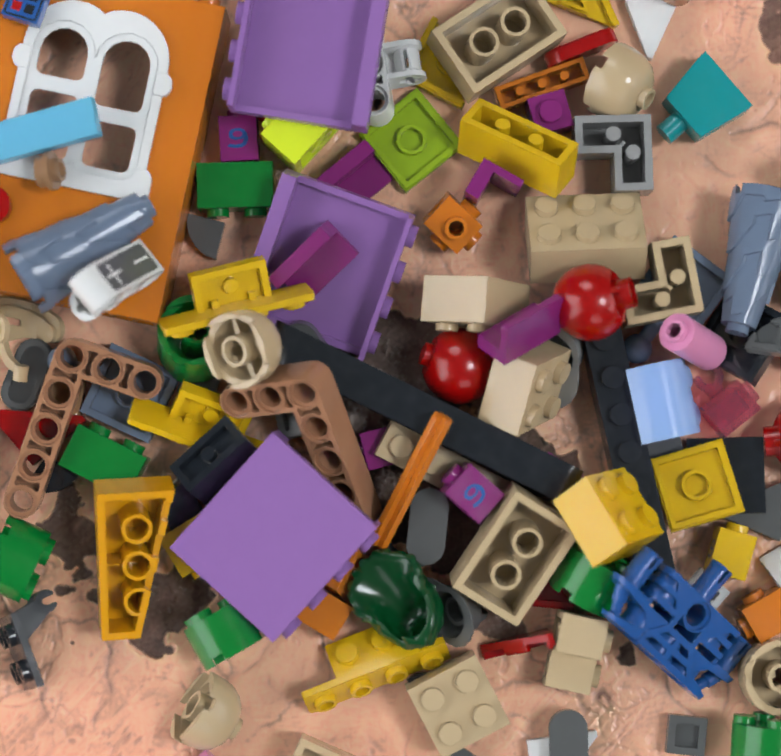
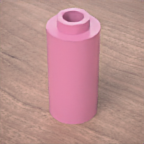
[659,313,727,370]

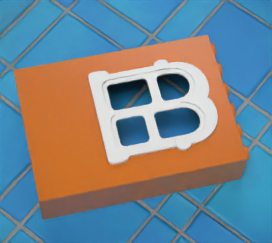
[0,0,231,327]

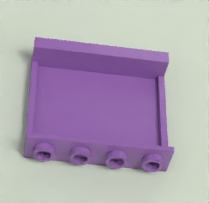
[222,0,390,134]
[254,169,419,361]
[169,430,381,642]

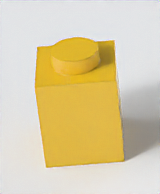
[703,521,758,582]

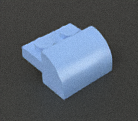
[625,358,701,445]

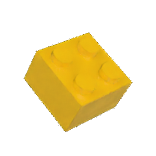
[553,467,664,568]

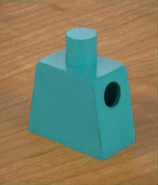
[656,51,753,144]

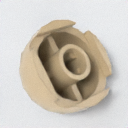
[583,42,656,115]
[203,309,283,389]
[170,671,243,750]

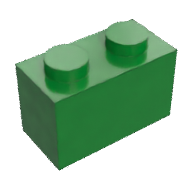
[196,161,275,219]
[58,421,151,482]

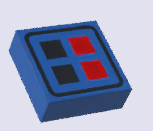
[1,0,50,29]

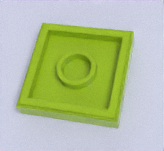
[359,88,459,194]

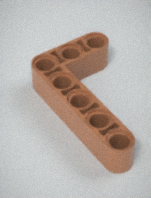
[3,337,165,519]
[219,361,382,522]

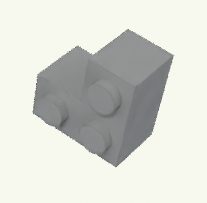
[571,114,654,196]

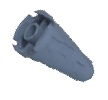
[721,183,781,337]
[1,193,157,314]

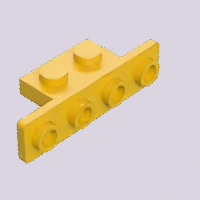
[158,255,315,338]
[127,380,264,448]
[301,627,451,713]

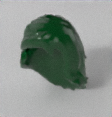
[347,548,444,650]

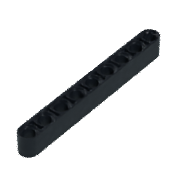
[275,320,584,500]

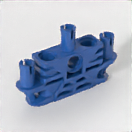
[601,545,752,700]

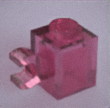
[693,366,761,438]

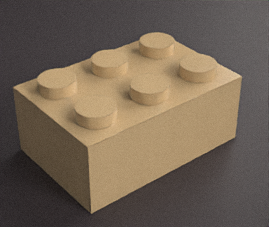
[426,0,568,104]
[524,192,648,284]
[449,480,576,627]

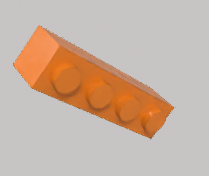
[493,56,590,111]

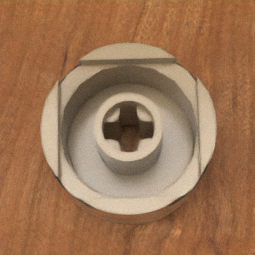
[737,636,781,717]

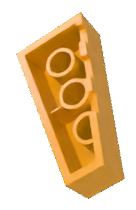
[93,475,175,641]

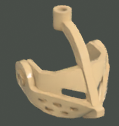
[0,295,65,382]

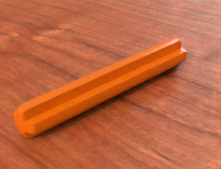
[373,411,452,549]

